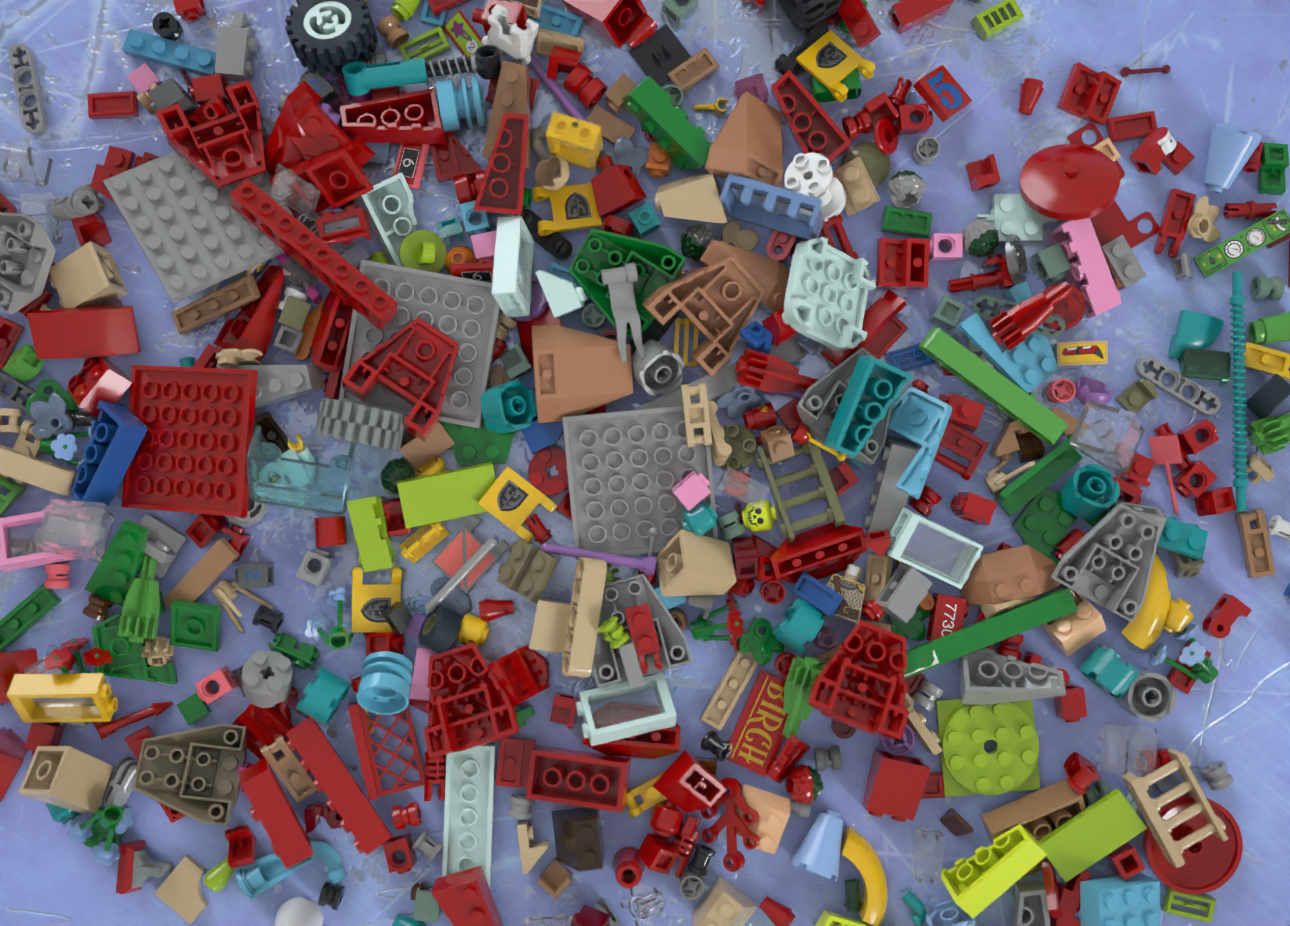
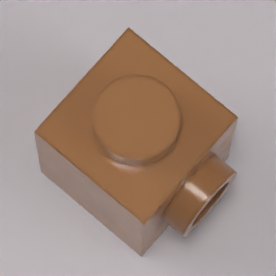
[759,424,795,463]

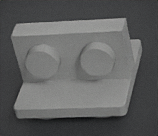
[139,514,187,578]

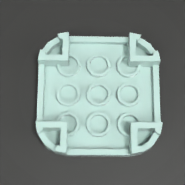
[782,237,876,351]

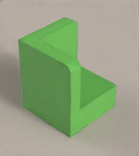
[3,343,46,383]

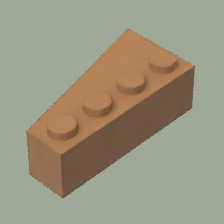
[482,60,532,170]

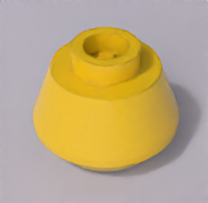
[417,457,447,477]

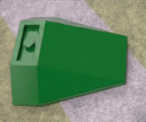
[568,228,686,339]

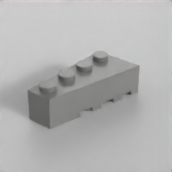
[216,365,325,408]

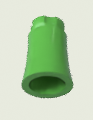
[1248,311,1290,344]

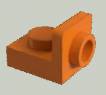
[645,143,671,179]

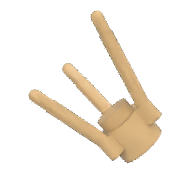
[984,451,1035,495]
[211,579,274,632]

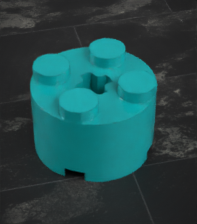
[481,381,537,433]
[1061,464,1120,521]
[772,598,826,655]
[1078,645,1140,700]
[296,666,351,725]

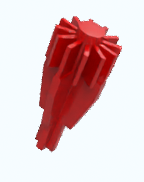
[988,281,1074,350]
[735,348,819,392]

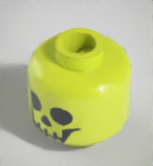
[742,499,779,533]

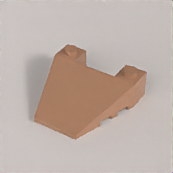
[642,256,765,376]

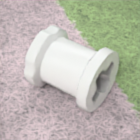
[1267,515,1290,543]

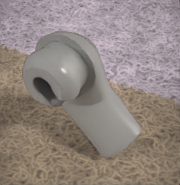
[531,126,550,161]

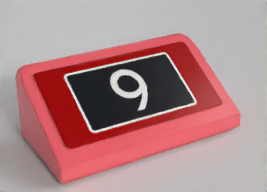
[393,143,430,189]

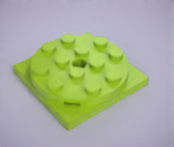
[935,698,1040,797]

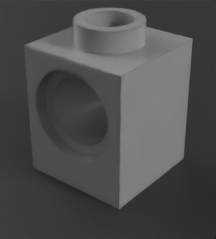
[296,547,335,586]

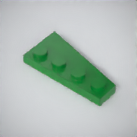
[84,520,149,607]

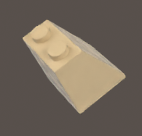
[654,170,727,224]
[49,242,129,308]
[656,529,737,596]
[529,597,571,653]
[18,746,114,813]
[691,875,759,926]

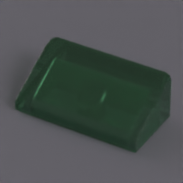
[1177,348,1231,382]

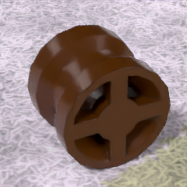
[82,594,113,621]

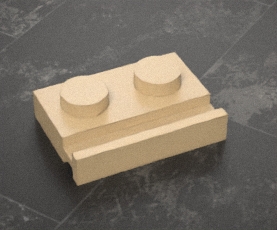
[833,157,881,217]

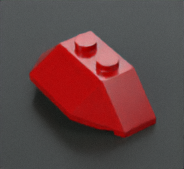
[312,290,353,372]
[770,522,868,584]
[582,703,681,759]

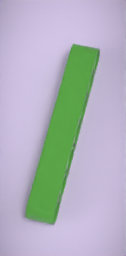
[918,327,1068,446]

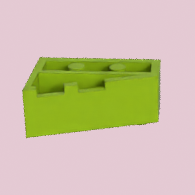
[346,496,397,572]

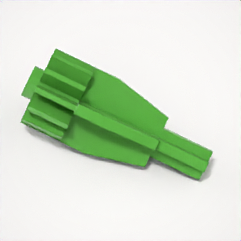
[1248,414,1290,455]
[117,555,160,643]
[782,656,825,739]

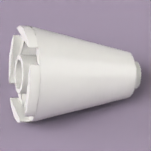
[274,897,324,926]

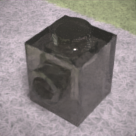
[281,256,320,291]

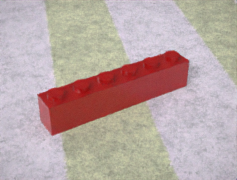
[286,717,393,855]

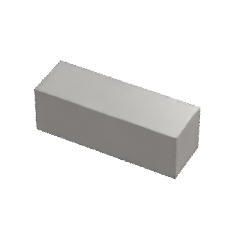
[619,638,645,689]

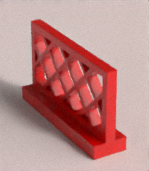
[348,701,424,801]

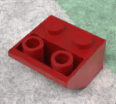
[66,357,132,418]
[652,750,727,813]

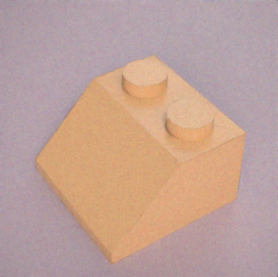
[735,784,790,854]

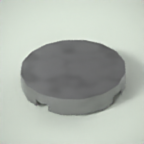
[1005,235,1027,284]

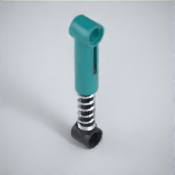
[342,45,501,96]

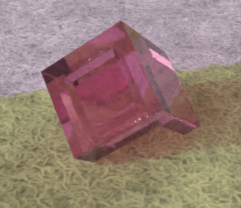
[733,73,769,103]

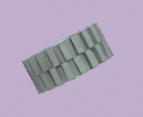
[314,398,407,451]

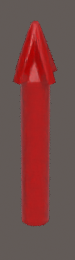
[99,702,173,735]

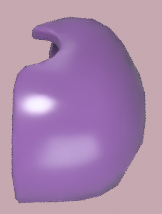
[1075,377,1112,408]

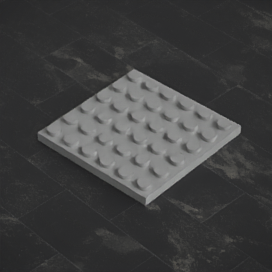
[103,151,293,303]
[338,259,501,428]
[562,405,718,560]

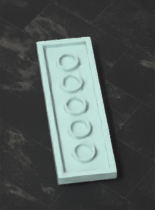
[442,744,496,889]

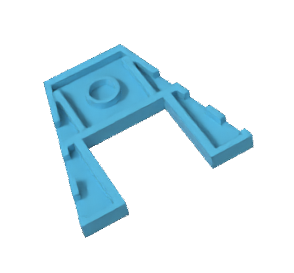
[955,281,1059,394]
[845,386,953,500]

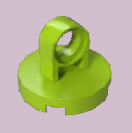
[398,230,447,273]

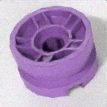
[879,724,915,756]

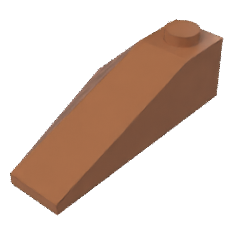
[700,240,790,314]

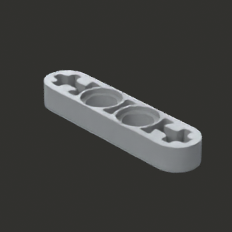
[9,43,48,136]
[1134,357,1221,415]

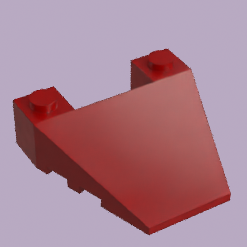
[155,80,266,189]
[341,317,459,442]

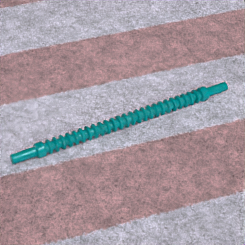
[1229,271,1249,511]

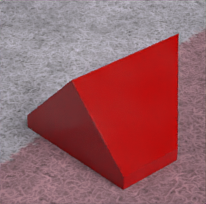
[752,533,778,582]

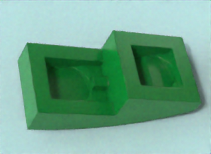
[1258,142,1289,195]

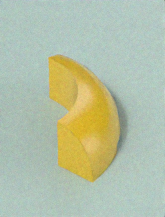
[1121,553,1171,650]
[840,826,888,926]

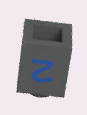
[297,71,339,107]
[235,562,274,588]

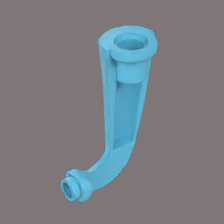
[236,841,346,900]

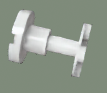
[784,153,846,222]

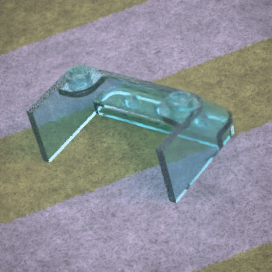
[247,426,356,515]

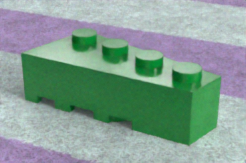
[622,75,712,172]

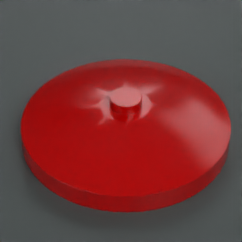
[1019,144,1120,221]
[1143,795,1243,894]

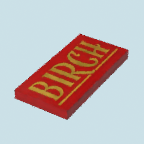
[726,669,788,777]

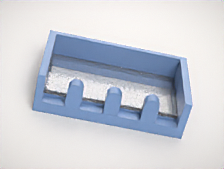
[720,173,825,240]

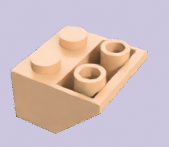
[1041,588,1107,657]

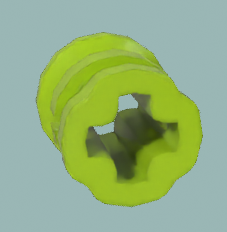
[597,616,630,649]

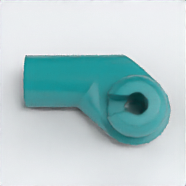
[901,890,927,926]

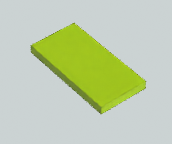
[396,462,496,529]
[1038,788,1147,882]

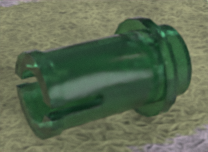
[844,879,863,912]

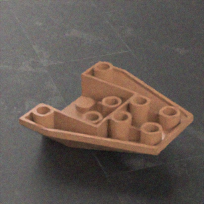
[705,91,784,205]
[532,325,633,423]

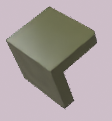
[278,296,312,331]

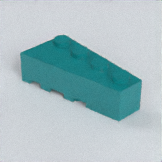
[823,355,914,458]

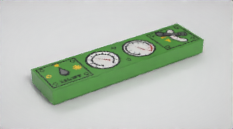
[1193,208,1290,279]

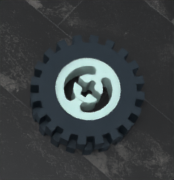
[285,0,378,78]

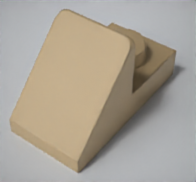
[517,819,550,874]

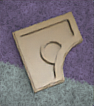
[154,854,209,924]

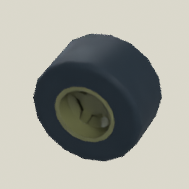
[1245,374,1290,419]
[419,605,461,653]

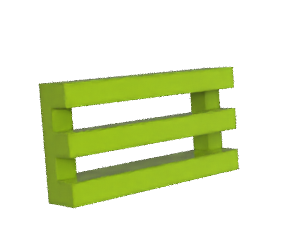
[398,26,451,61]
[1161,886,1216,923]

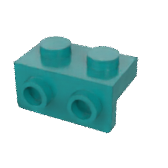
[1157,515,1208,560]

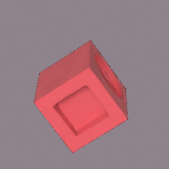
[195,666,239,705]

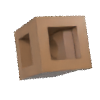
[605,73,636,114]

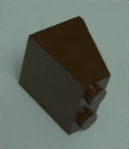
[551,807,605,872]

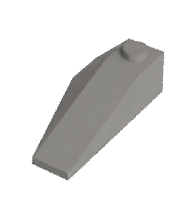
[959,648,1066,705]

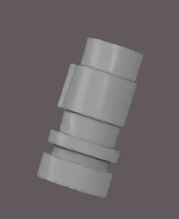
[50,190,99,222]

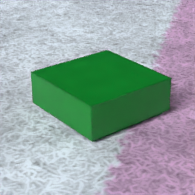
[176,693,212,725]

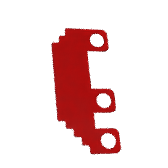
[1067,123,1159,249]

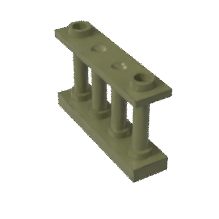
[755,433,846,543]

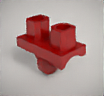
[186,95,232,128]

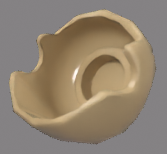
[534,154,570,191]

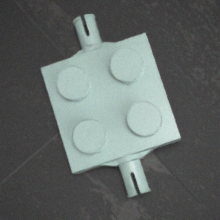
[975,194,1058,243]

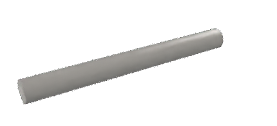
[424,536,498,613]

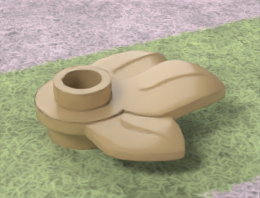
[1187,196,1221,242]
[720,220,759,252]
[215,349,263,368]

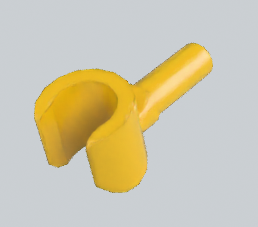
[694,98,728,115]

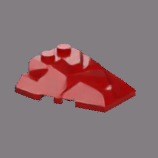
[264,80,375,175]
[807,620,908,740]
[424,643,520,758]

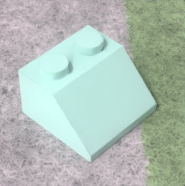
[535,270,588,318]

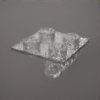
[270,164,321,221]

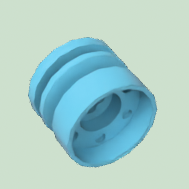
[436,75,486,132]
[357,652,414,715]

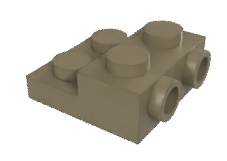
[497,538,559,603]

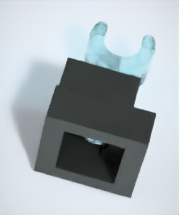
[381,595,426,634]

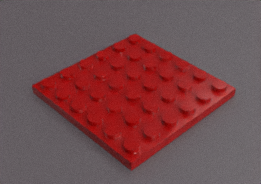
[121,365,258,517]

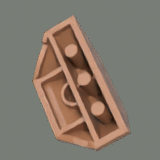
[961,544,1060,605]

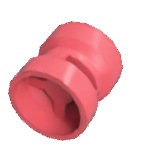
[1045,378,1076,404]
[44,563,70,589]

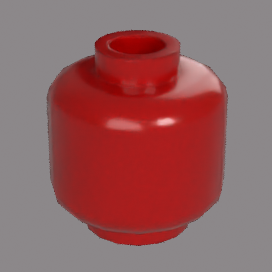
[649,800,683,838]

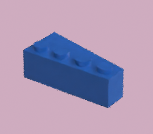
[70,400,148,510]

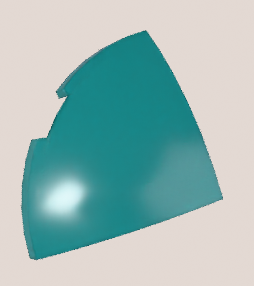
[1167,309,1224,359]

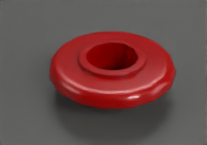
[873,117,898,155]

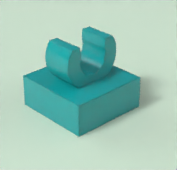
[437,216,463,246]

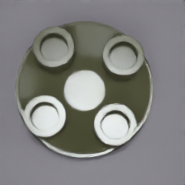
[843,142,890,187]
[719,423,758,471]

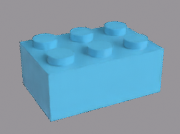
[1080,873,1160,926]

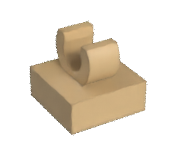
[1245,452,1275,484]

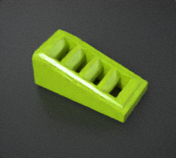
[971,0,1024,41]

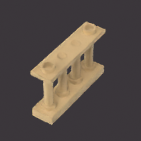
[1121,748,1228,868]

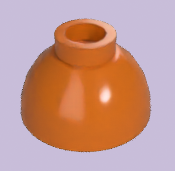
[445,245,478,276]

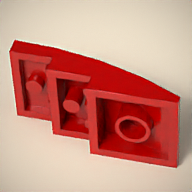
[269,148,374,219]
[27,305,141,359]

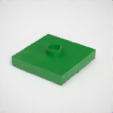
[170,599,221,652]

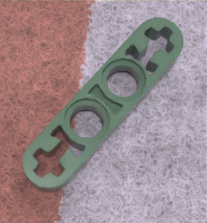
[972,294,1066,338]

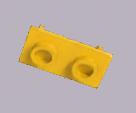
[398,522,450,564]

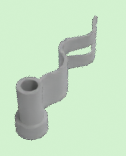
[601,263,646,362]

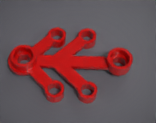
[701,777,760,872]

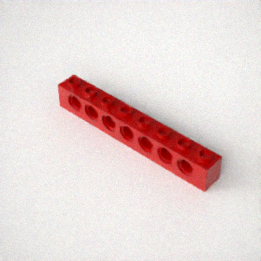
[229,178,398,331]

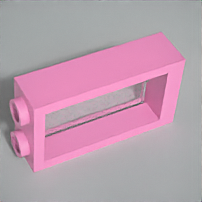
[0,505,98,572]

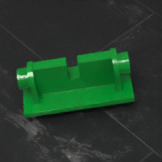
[268,633,321,670]

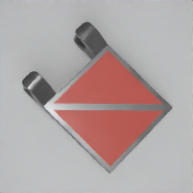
[431,514,509,593]

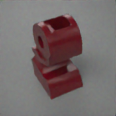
[732,536,758,579]
[304,800,342,834]

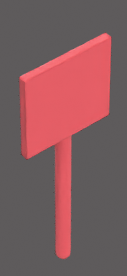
[1148,435,1182,514]

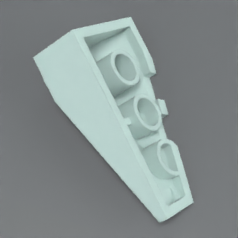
[356,172,417,267]

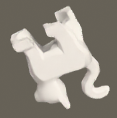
[481,4,539,66]

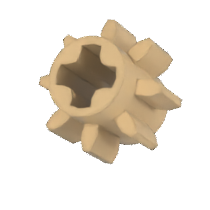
[142,636,174,666]

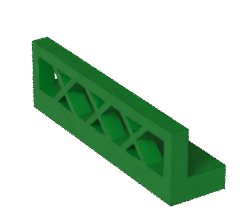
[993,435,1083,517]

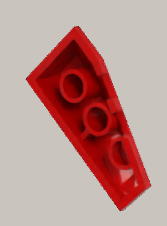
[213,265,286,361]

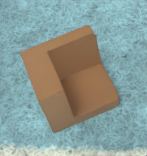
[537,857,573,899]

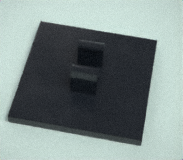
[629,24,691,87]

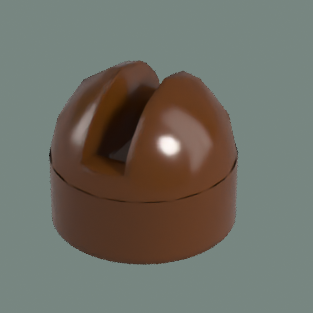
[410,882,430,900]

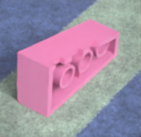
[1047,218,1122,319]

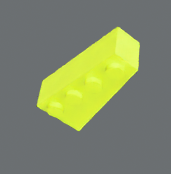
[938,824,1047,918]

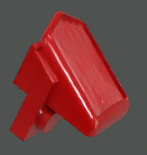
[489,645,550,706]

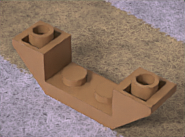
[990,408,1088,460]

